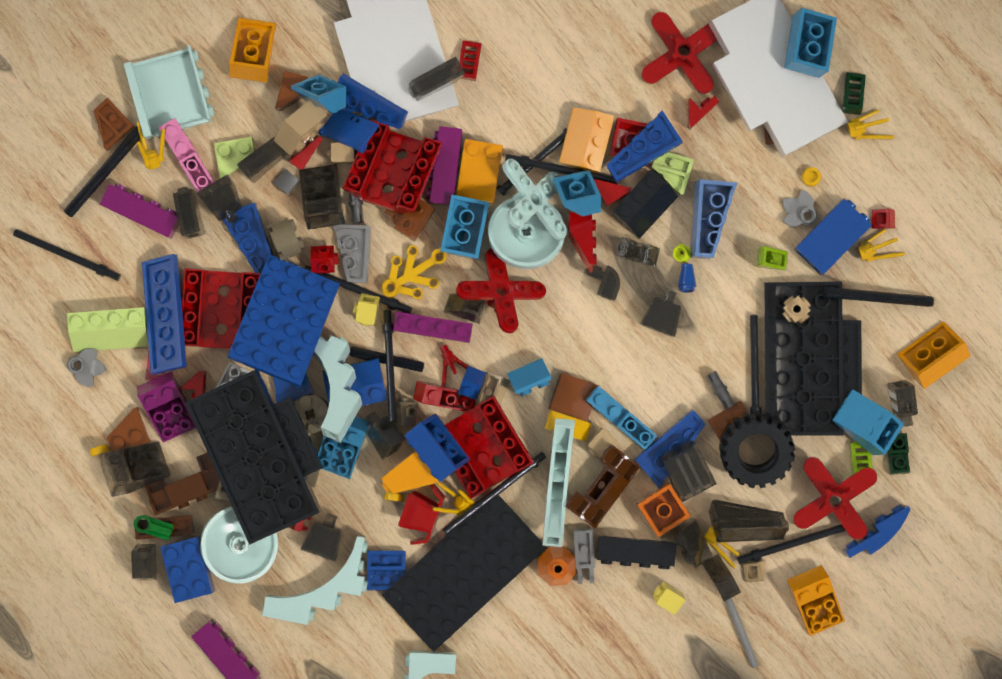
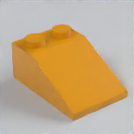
[229,18,276,83]
[456,139,503,204]

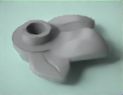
[783,190,817,227]
[67,348,106,387]

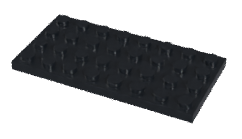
[382,495,547,652]

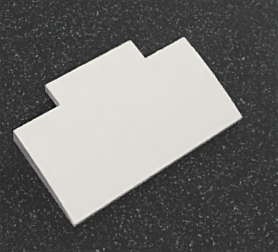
[334,0,459,127]
[709,0,848,157]

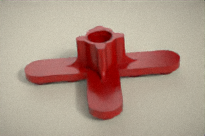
[642,12,718,94]
[456,248,546,334]
[794,457,877,540]

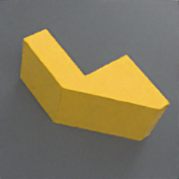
[544,410,592,442]

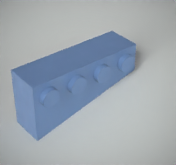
[690,179,738,259]

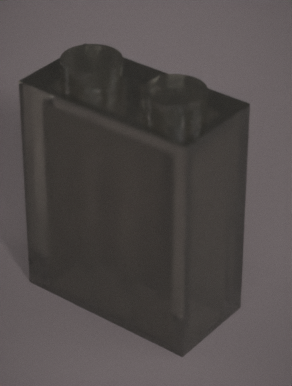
[659,440,716,502]

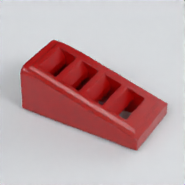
[457,40,482,81]
[288,136,323,170]

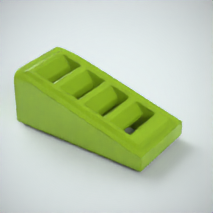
[850,442,873,475]

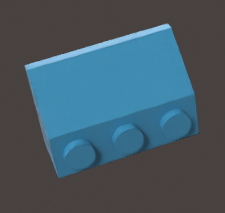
[440,195,490,260]

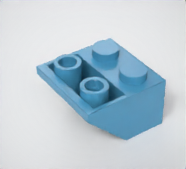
[507,358,552,397]

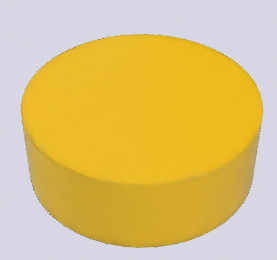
[801,167,821,187]
[89,444,109,457]
[384,492,404,502]

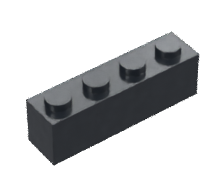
[597,536,676,569]

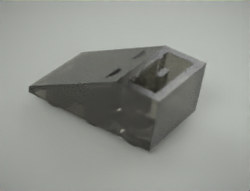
[299,164,346,230]
[100,441,171,497]
[672,519,712,568]

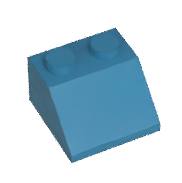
[291,74,346,113]
[553,170,601,216]

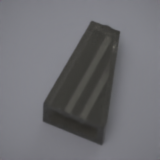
[709,500,789,542]

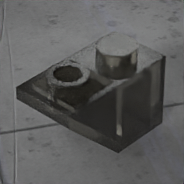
[444,294,487,324]

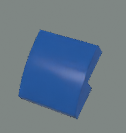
[367,551,406,591]

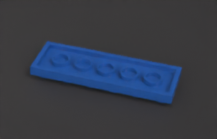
[142,254,187,375]

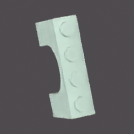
[405,650,456,679]

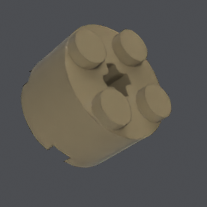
[266,218,304,261]
[295,395,329,434]

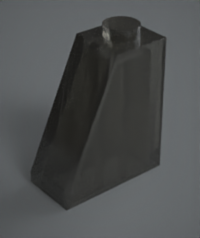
[408,57,465,101]
[237,137,288,183]
[173,187,206,239]
[701,554,741,601]

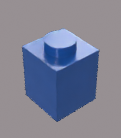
[458,366,486,400]

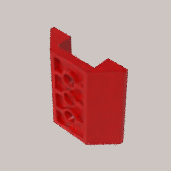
[343,120,443,213]
[182,268,261,349]
[445,396,534,499]

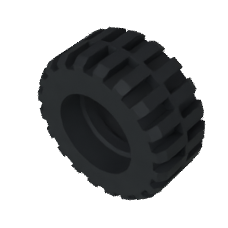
[719,411,795,488]

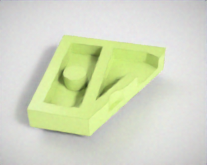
[214,137,256,180]
[651,152,694,195]

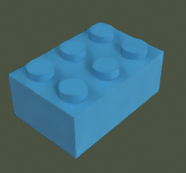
[784,8,837,78]

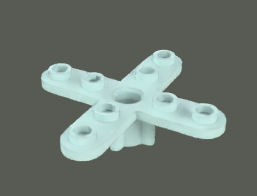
[503,159,567,240]

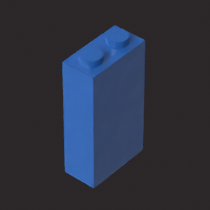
[794,199,872,276]

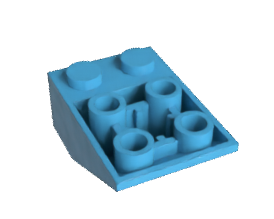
[832,390,904,455]
[318,416,371,479]

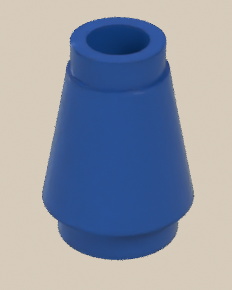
[678,264,697,293]

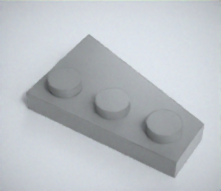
[333,224,371,283]

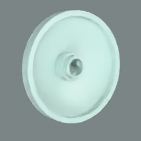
[488,198,565,269]
[200,506,278,583]

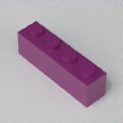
[427,126,463,206]
[99,183,181,239]
[393,312,473,343]
[191,620,261,679]

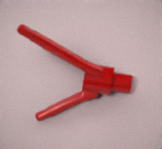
[440,345,468,386]

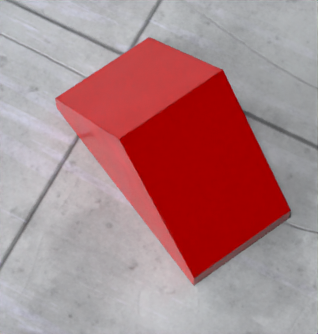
[594,179,631,207]

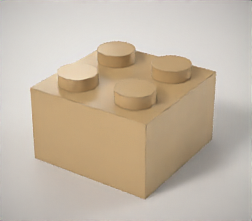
[274,100,326,156]

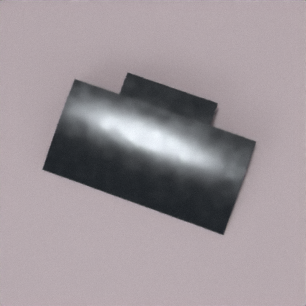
[764,282,862,436]
[185,370,324,545]

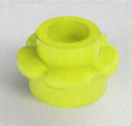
[673,244,691,262]

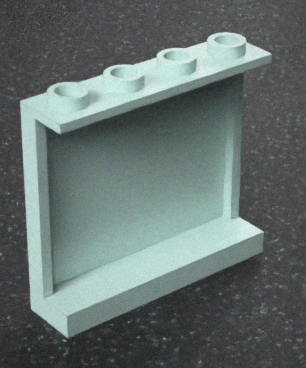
[124,45,215,140]

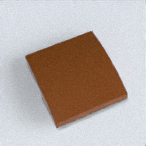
[548,372,599,422]

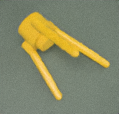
[847,110,894,140]
[136,121,165,169]
[857,229,905,262]
[433,482,474,516]
[704,525,745,568]

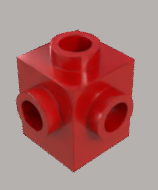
[310,245,339,273]

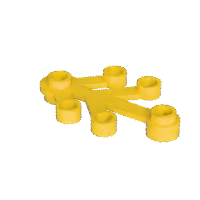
[381,245,447,299]

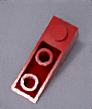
[569,212,597,273]
[413,380,476,412]

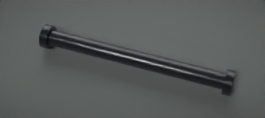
[496,128,567,196]

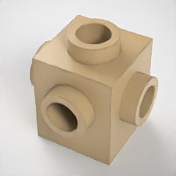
[782,296,811,324]

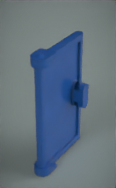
[319,109,379,153]

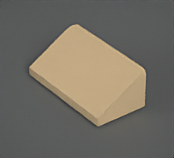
[474,372,510,407]

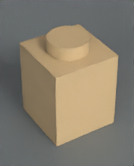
[327,143,355,164]
[587,428,617,458]

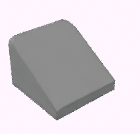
[274,169,300,195]

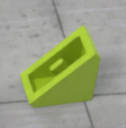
[756,246,788,271]

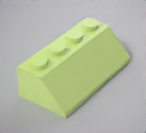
[67,307,149,352]

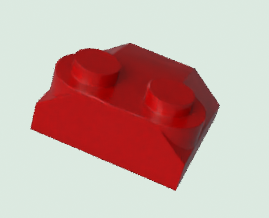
[609,118,647,157]

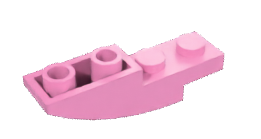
[159,118,216,194]

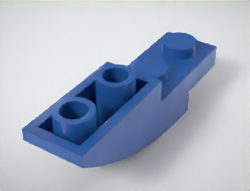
[843,504,911,558]

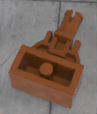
[385,199,435,242]

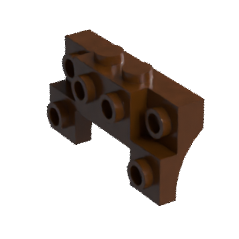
[565,444,641,529]
[142,452,223,515]

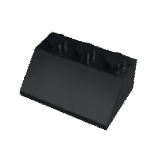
[611,169,678,239]

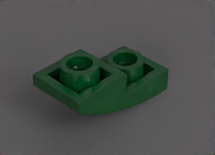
[888,433,910,475]

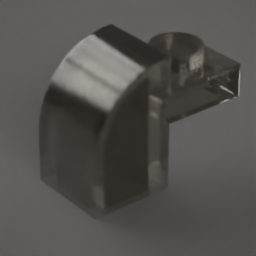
[618,237,660,267]
[584,265,620,301]

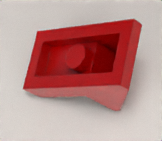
[687,96,720,130]
[180,371,206,399]

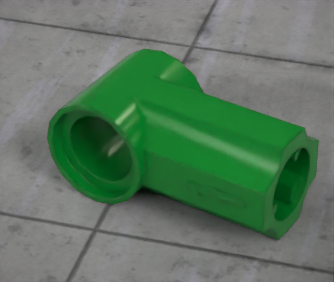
[134,515,174,541]

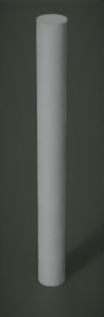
[723,593,759,668]

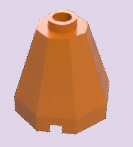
[538,546,577,586]

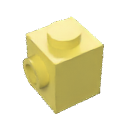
[353,293,380,326]
[653,581,686,615]

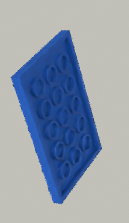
[227,254,340,388]

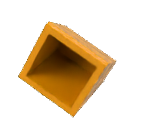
[381,451,439,494]

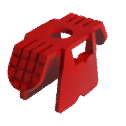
[398,484,446,545]

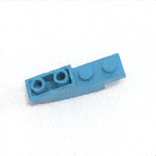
[586,385,657,450]

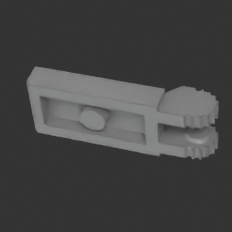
[573,529,595,584]

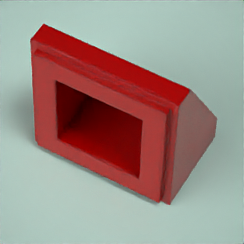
[872,209,895,229]

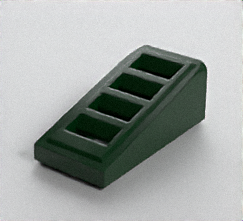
[842,72,866,115]

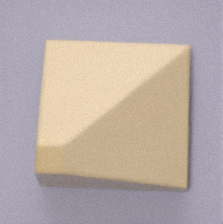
[742,560,765,582]

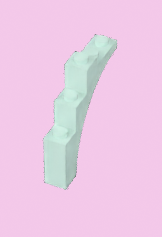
[313,336,362,443]
[542,418,575,547]
[262,535,368,625]

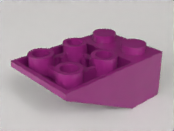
[137,371,196,443]

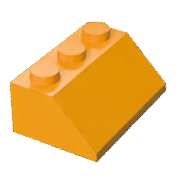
[558,107,614,173]
[897,321,971,389]

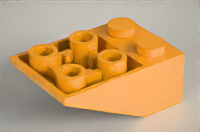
[786,565,845,636]

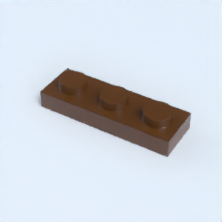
[135,515,194,540]

